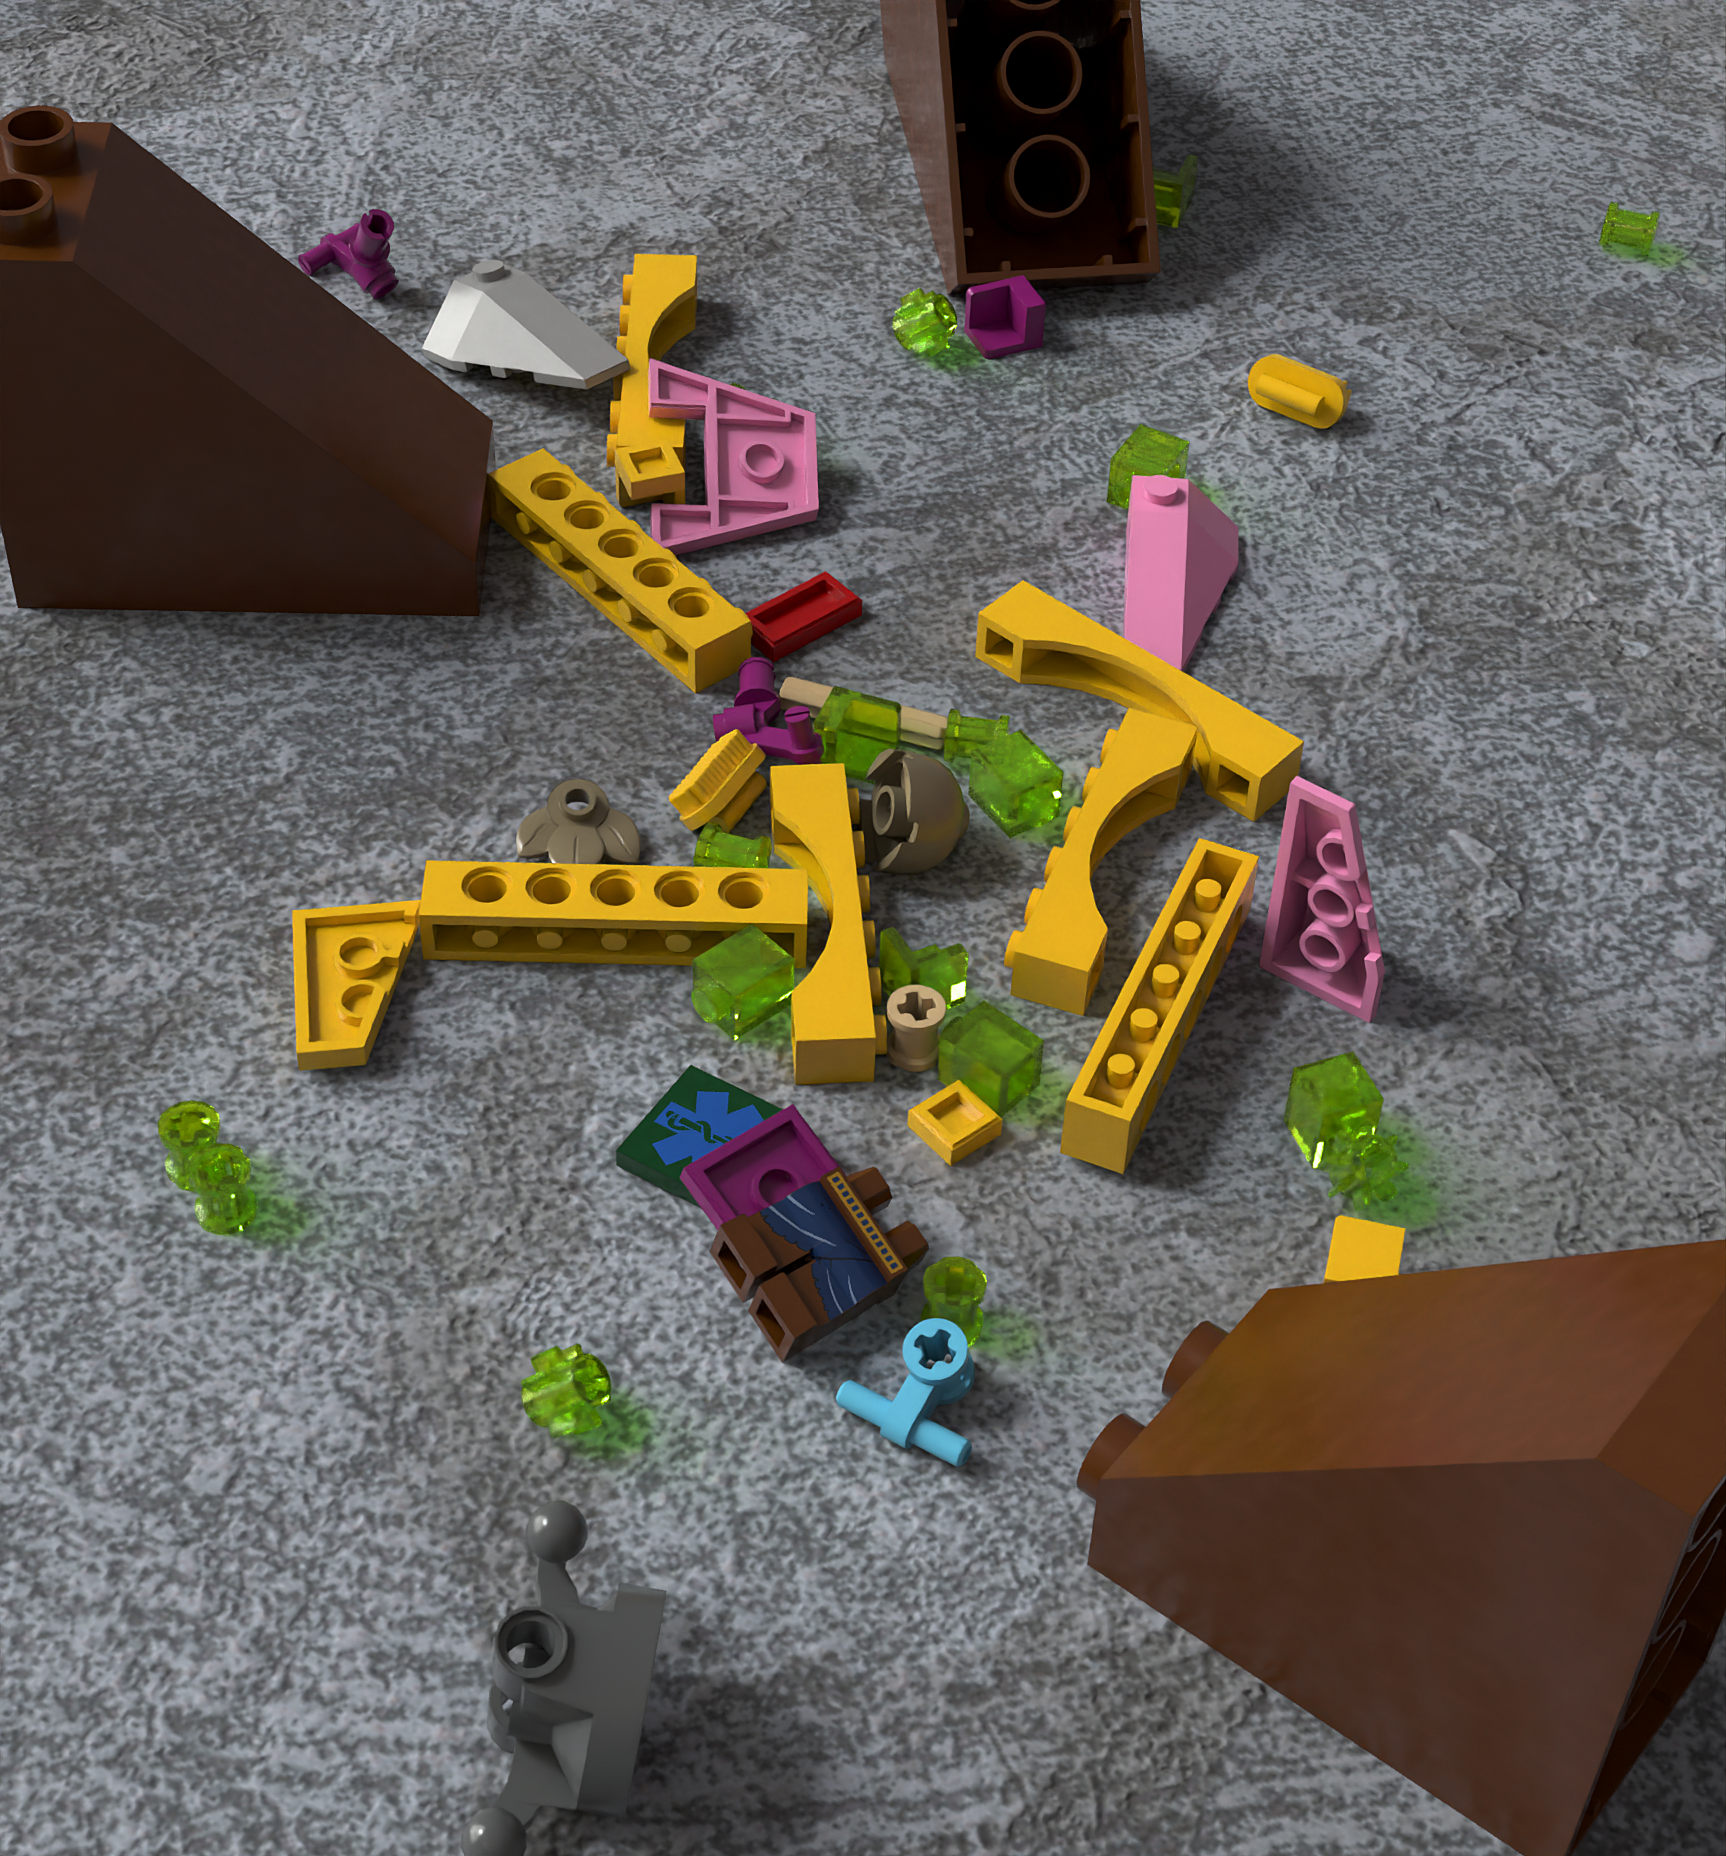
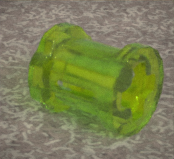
[1599,201,1661,256]
[944,708,1010,769]
[693,822,772,868]
[158,1100,228,1192]
[187,1143,258,1235]
[920,1256,987,1346]

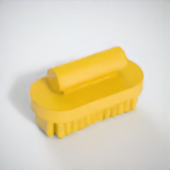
[1248,354,1352,429]
[669,729,767,836]

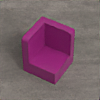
[964,275,1046,359]

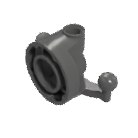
[461,1501,666,1856]

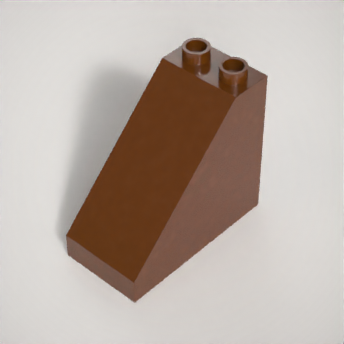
[880,0,1161,295]
[0,105,496,617]
[1077,1239,1726,1856]

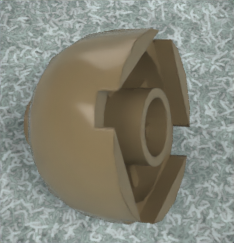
[857,748,970,875]

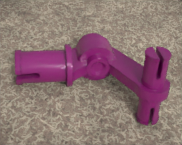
[298,209,399,300]
[713,657,825,765]

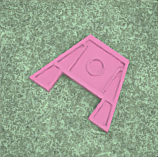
[648,358,819,556]

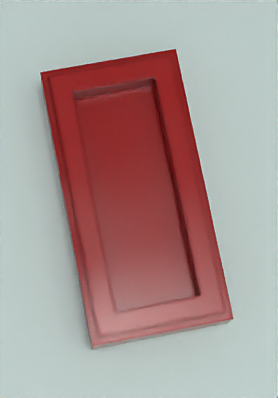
[745,571,862,662]

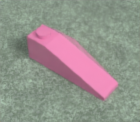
[1123,475,1238,672]
[1259,776,1385,1023]

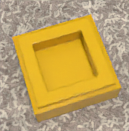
[907,1080,1003,1166]

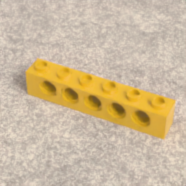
[488,448,753,694]
[1060,838,1259,1174]
[419,860,808,968]

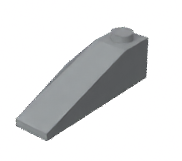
[422,260,630,390]

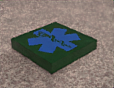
[616,1065,783,1208]

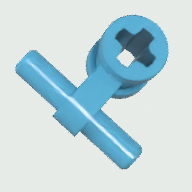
[836,1318,975,1467]

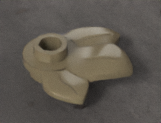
[516,779,641,865]

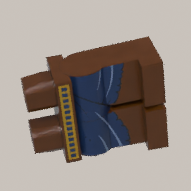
[709,1167,929,1363]

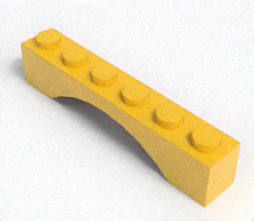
[607,254,697,471]
[975,580,1304,822]
[1004,708,1198,1016]
[770,763,887,1085]

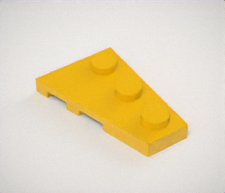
[292,900,421,1071]

